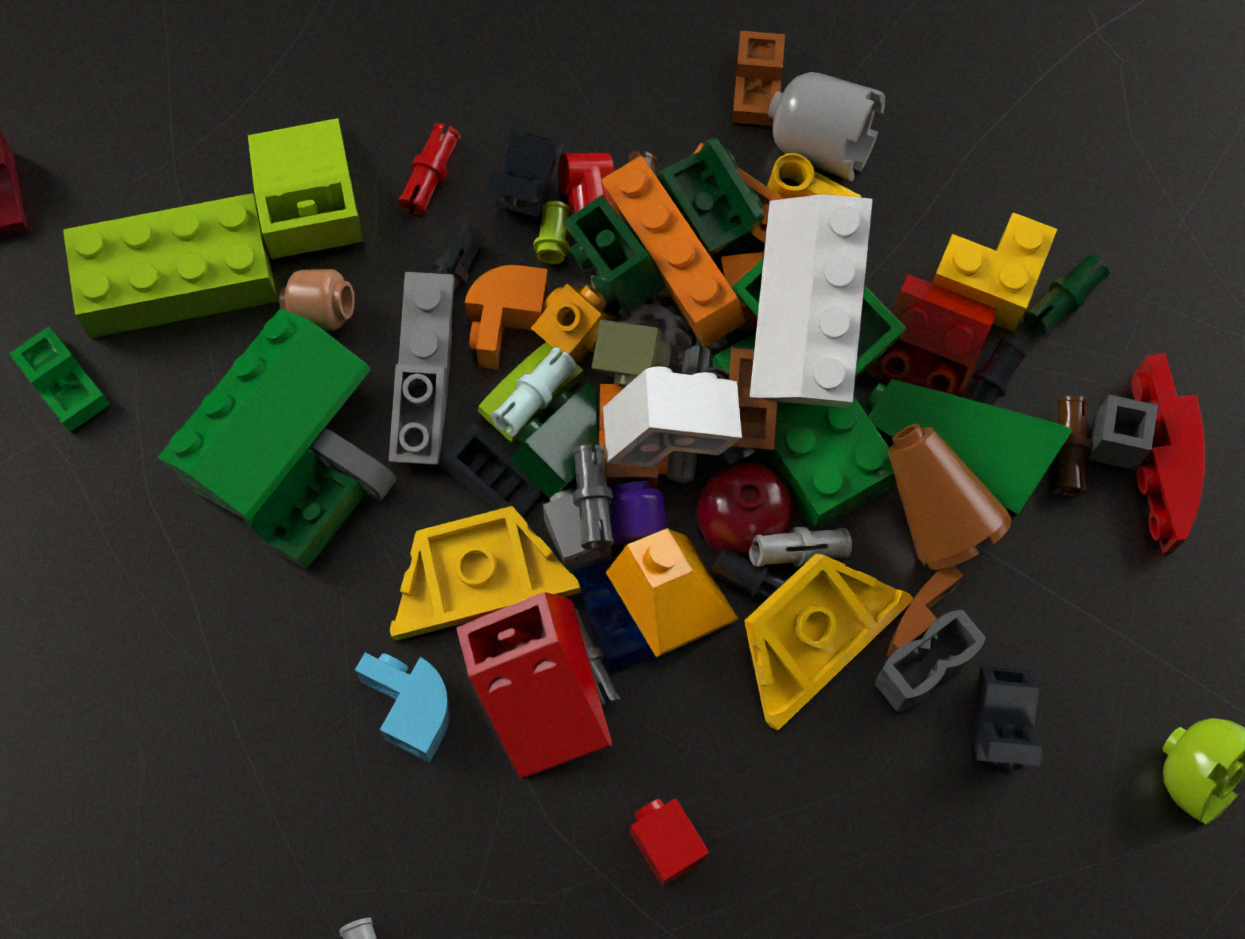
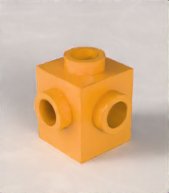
[531,283,616,362]

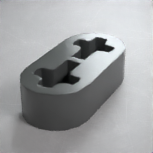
[309,428,397,500]

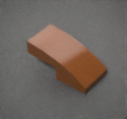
[732,31,785,126]
[729,348,778,450]
[886,565,964,659]

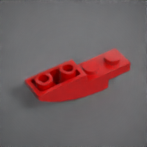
[1132,353,1205,555]

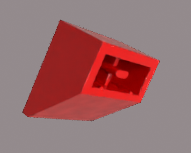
[866,274,997,397]

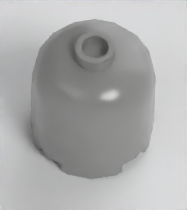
[768,72,885,182]

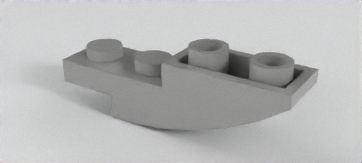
[389,272,455,465]

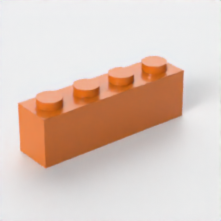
[601,155,746,348]

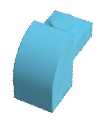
[355,652,451,763]

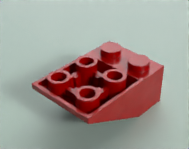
[456,592,613,779]

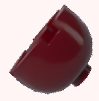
[696,460,795,560]

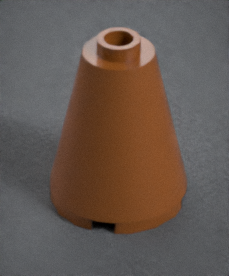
[888,424,1012,570]

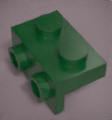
[656,137,765,256]
[245,448,367,569]

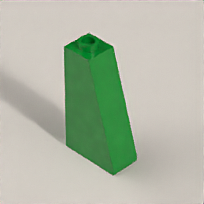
[865,379,1072,514]

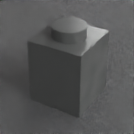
[1087,395,1158,470]

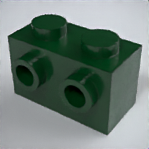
[563,195,666,314]

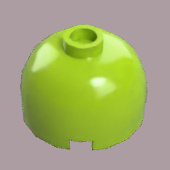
[1163,718,1245,824]

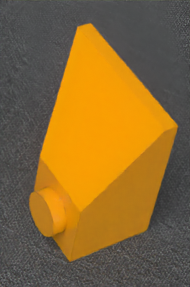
[606,528,738,658]

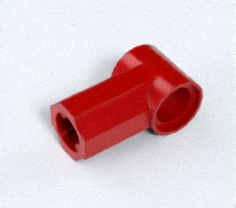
[558,153,614,216]

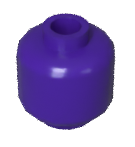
[609,481,668,549]

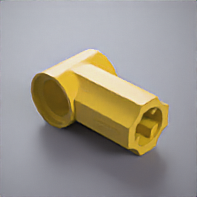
[767,153,861,199]

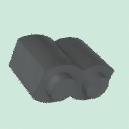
[874,610,986,712]

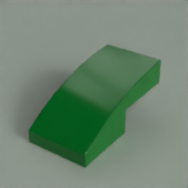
[9,326,110,433]

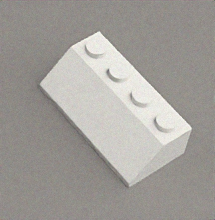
[750,194,872,409]

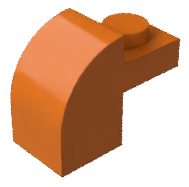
[465,265,549,370]

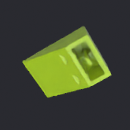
[248,118,364,260]

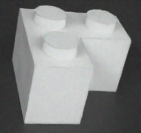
[603,367,742,468]

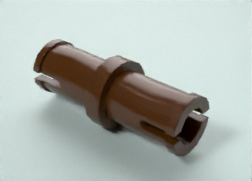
[1054,395,1092,497]

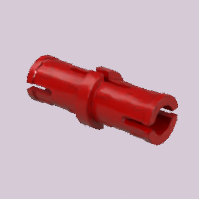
[397,123,461,216]

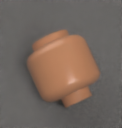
[279,269,355,331]

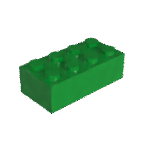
[712,333,896,531]

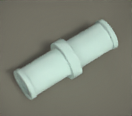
[491,347,577,436]

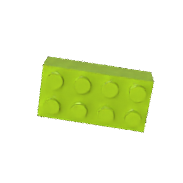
[63,193,277,338]

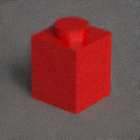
[630,798,710,888]

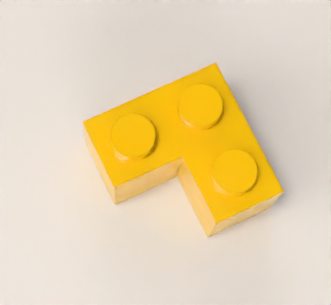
[932,212,1057,332]

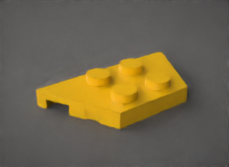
[390,506,582,641]
[744,553,914,730]

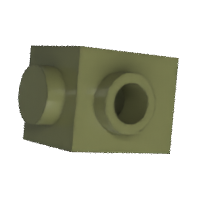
[592,320,671,387]

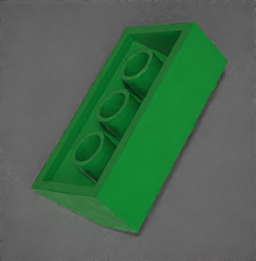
[158,308,371,522]

